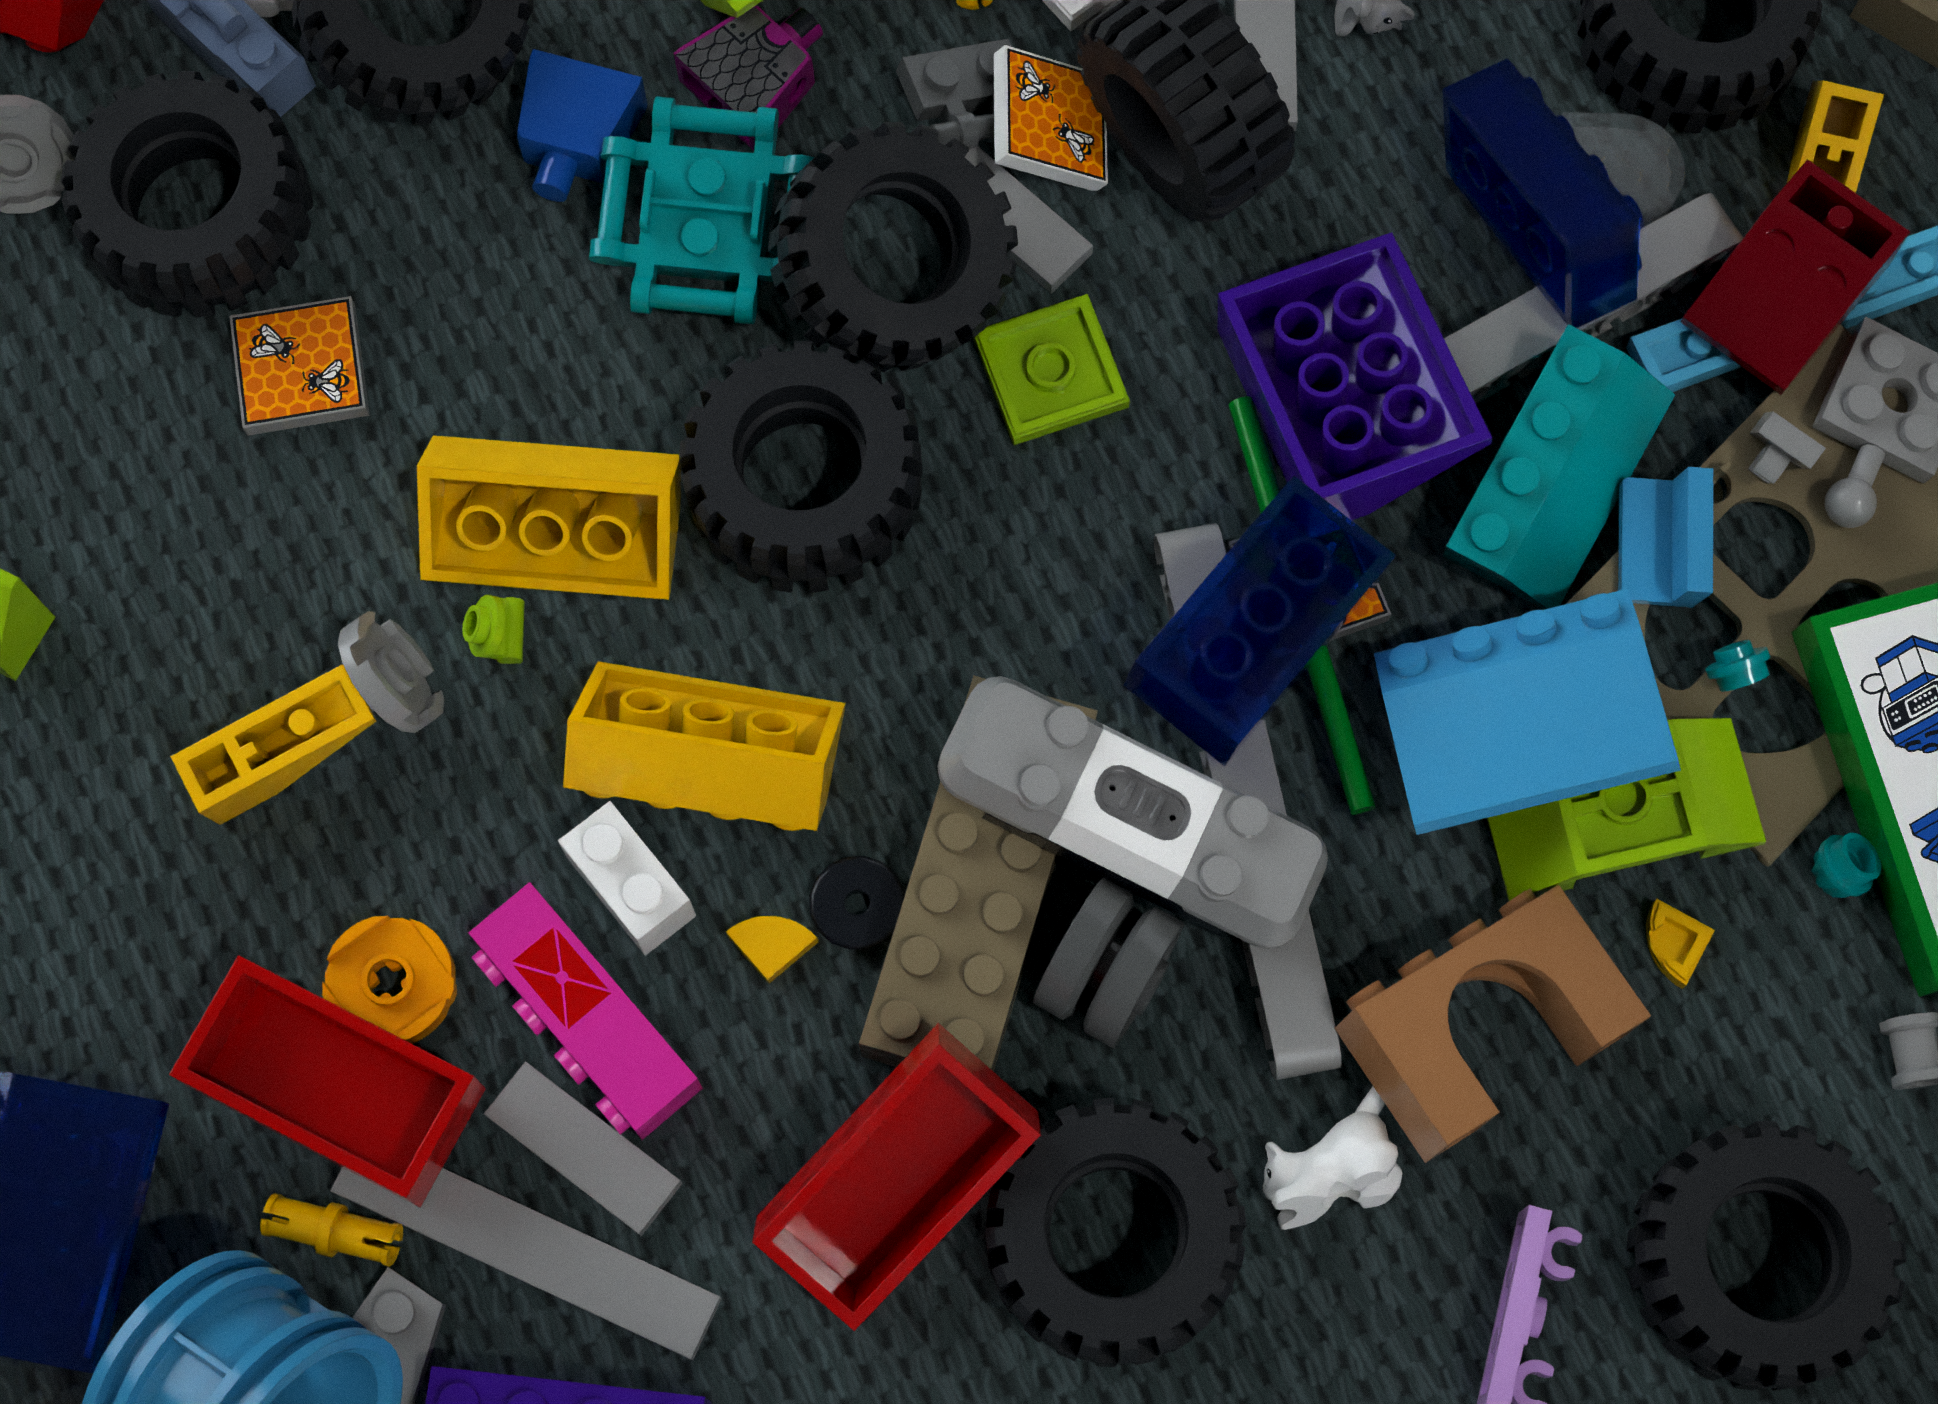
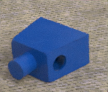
[517,49,648,202]

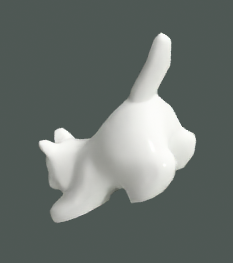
[1262,1086,1402,1230]

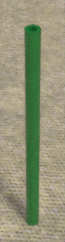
[1228,396,1376,815]

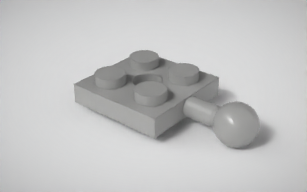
[1812,317,1938,528]

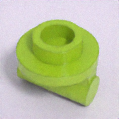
[462,595,525,664]

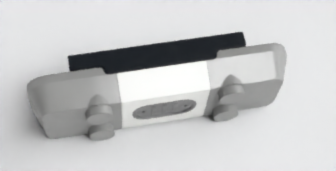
[937,676,1328,949]

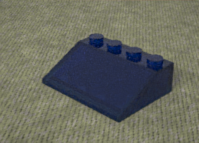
[0,1072,169,1374]

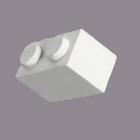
[558,801,696,956]

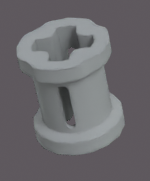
[1879,1012,1938,1090]

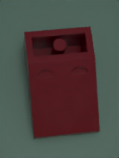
[1681,159,1910,395]

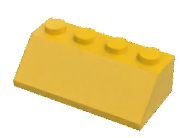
[417,435,681,600]
[563,661,846,831]

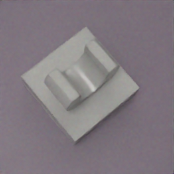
[1748,411,1826,484]

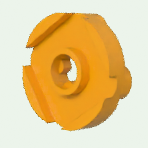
[322,916,457,1044]

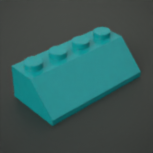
[1443,324,1675,610]

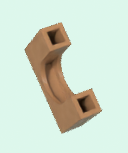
[1334,884,1651,1163]

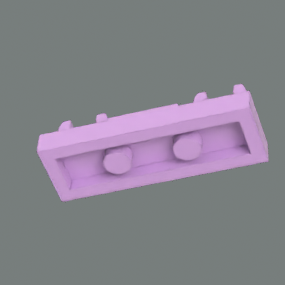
[1477,1205,1583,1404]

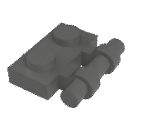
[896,39,1012,149]

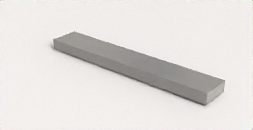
[330,1167,722,1361]

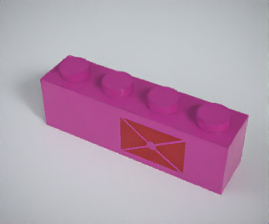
[468,882,703,1140]

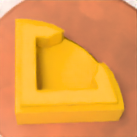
[1646,898,1715,989]
[726,916,818,984]

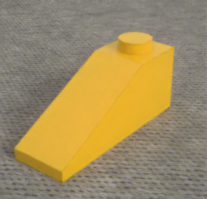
[1787,80,1884,193]
[170,664,377,825]

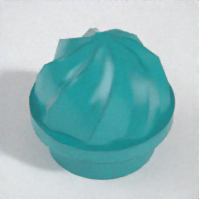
[1811,833,1881,898]

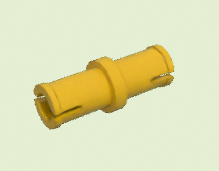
[260,1193,403,1267]

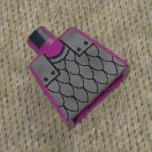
[673,6,823,151]

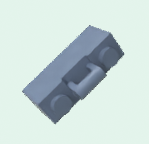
[147,0,316,117]

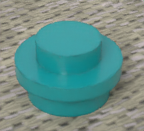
[1705,639,1771,692]

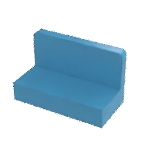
[1618,467,1713,608]

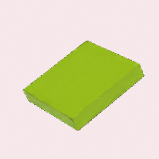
[973,294,1130,445]

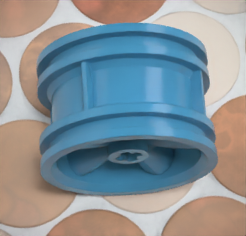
[82,1250,403,1404]

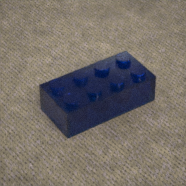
[1443,58,1644,328]
[1124,476,1396,767]

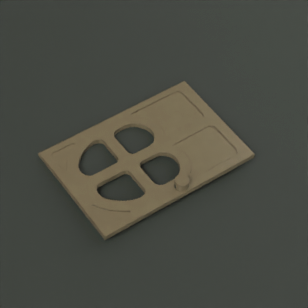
[1567,324,1938,867]

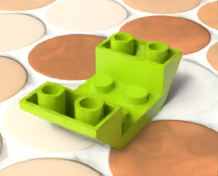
[1487,718,1766,901]

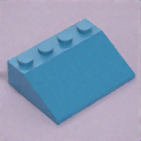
[1374,588,1681,835]

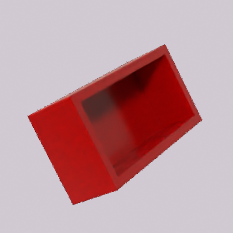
[169,955,486,1208]
[752,1023,1041,1331]

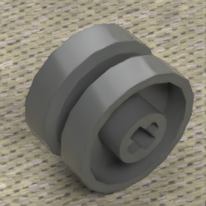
[1032,877,1185,1050]

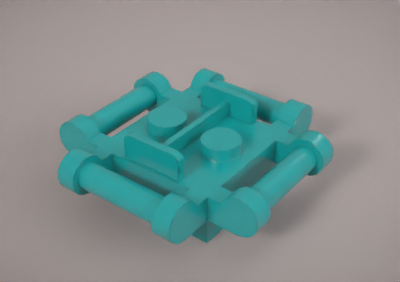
[589,96,815,325]

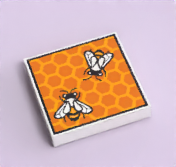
[994,45,1108,191]

